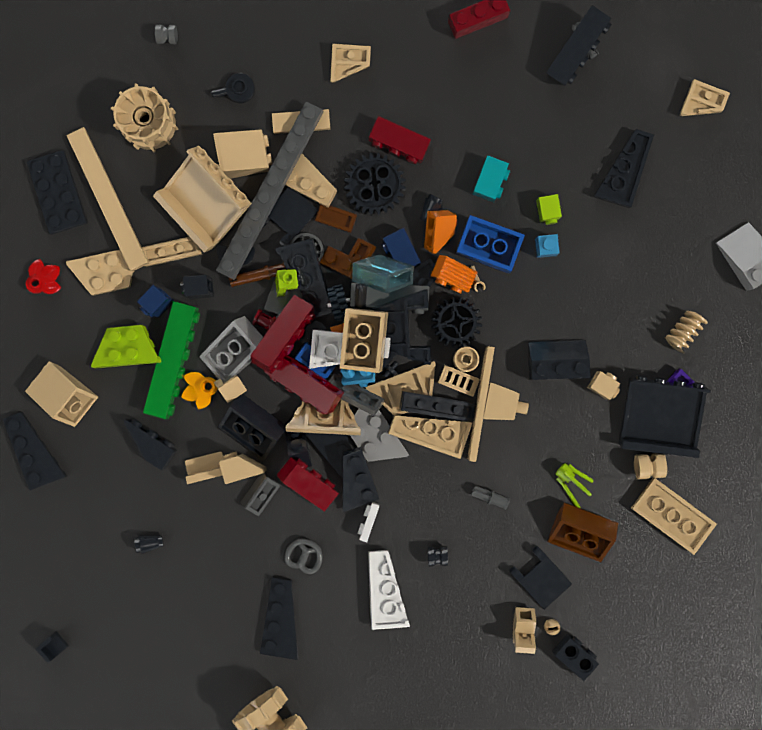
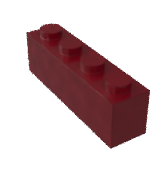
[250,295,315,374]
[265,354,344,414]

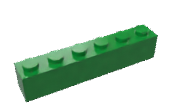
[143,301,200,419]

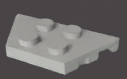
[350,409,409,462]

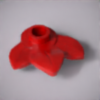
[26,259,61,294]

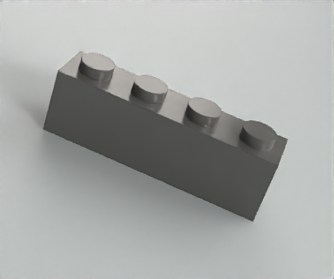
[350,283,429,314]

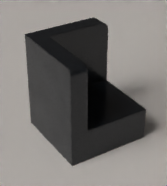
[35,631,69,663]

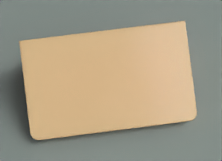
[185,452,223,484]

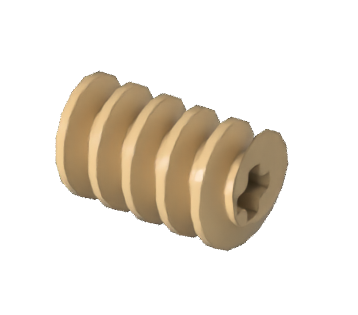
[665,311,708,353]

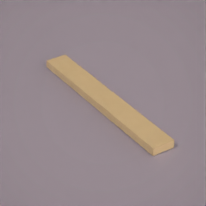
[67,127,149,272]

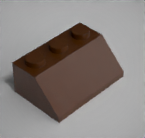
[547,503,618,562]

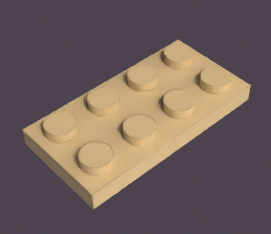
[631,478,717,555]

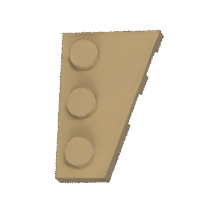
[285,154,337,208]

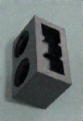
[552,634,599,681]

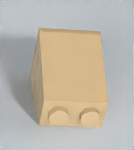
[213,130,273,179]
[25,361,98,427]

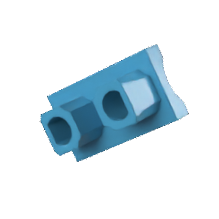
[341,369,375,387]

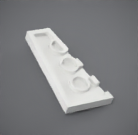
[309,330,391,369]
[368,550,410,630]

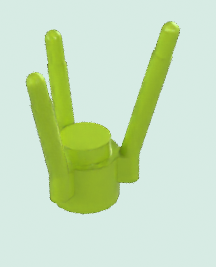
[555,463,594,509]

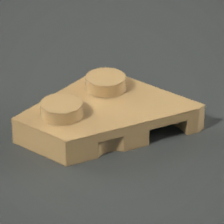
[331,44,371,82]
[680,79,730,116]

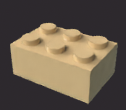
[340,308,388,373]

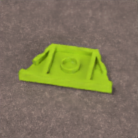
[91,325,161,368]

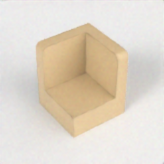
[214,375,247,403]

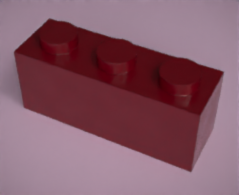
[448,0,510,39]
[369,116,431,164]
[277,457,339,512]

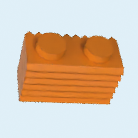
[431,255,477,294]

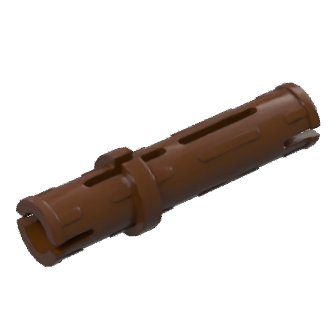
[229,263,287,287]

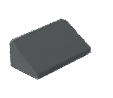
[240,473,281,516]

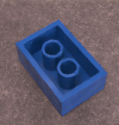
[456,215,525,274]

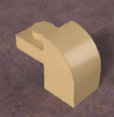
[513,607,536,654]

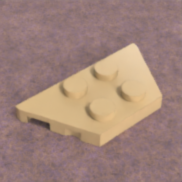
[66,250,134,296]
[366,361,436,416]
[286,399,361,435]

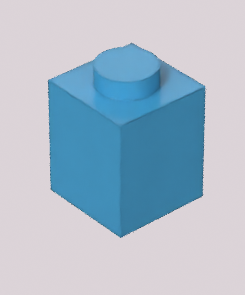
[535,234,559,258]

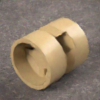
[453,347,479,372]
[634,453,667,479]

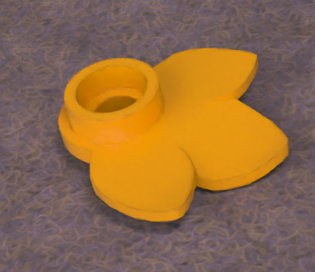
[181,372,218,409]

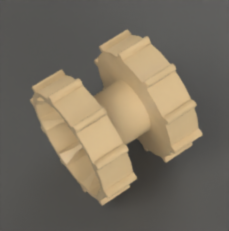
[111,84,178,152]
[232,686,307,730]

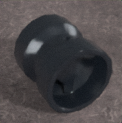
[428,546,448,567]

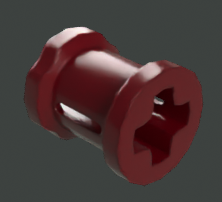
[252,309,276,332]

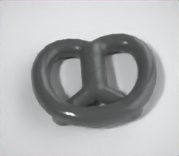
[284,538,323,574]

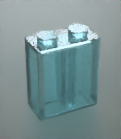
[352,254,414,293]

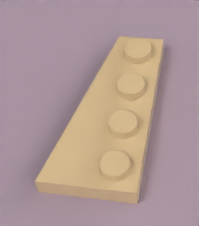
[388,416,472,459]

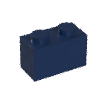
[381,228,421,274]
[137,285,174,317]

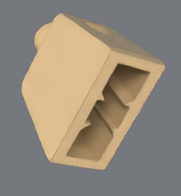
[483,383,529,420]

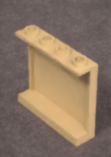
[153,146,252,253]

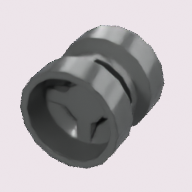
[155,24,178,44]

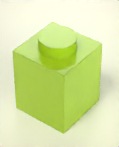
[536,194,562,225]

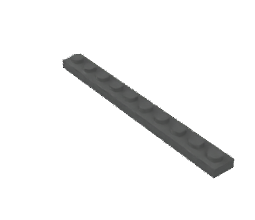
[216,102,324,280]

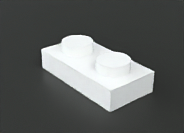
[357,502,380,542]

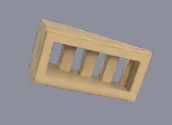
[438,365,480,397]

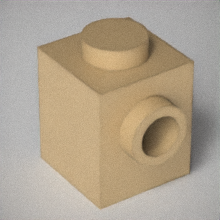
[587,371,620,400]

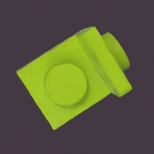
[275,270,298,297]

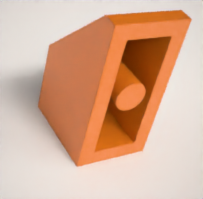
[424,210,457,254]

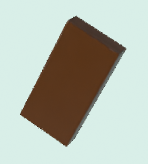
[315,204,357,233]

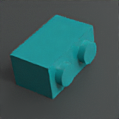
[472,155,510,203]

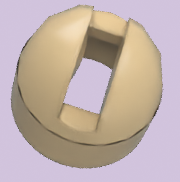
[544,619,560,635]

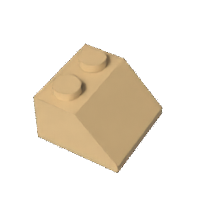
[219,452,267,484]

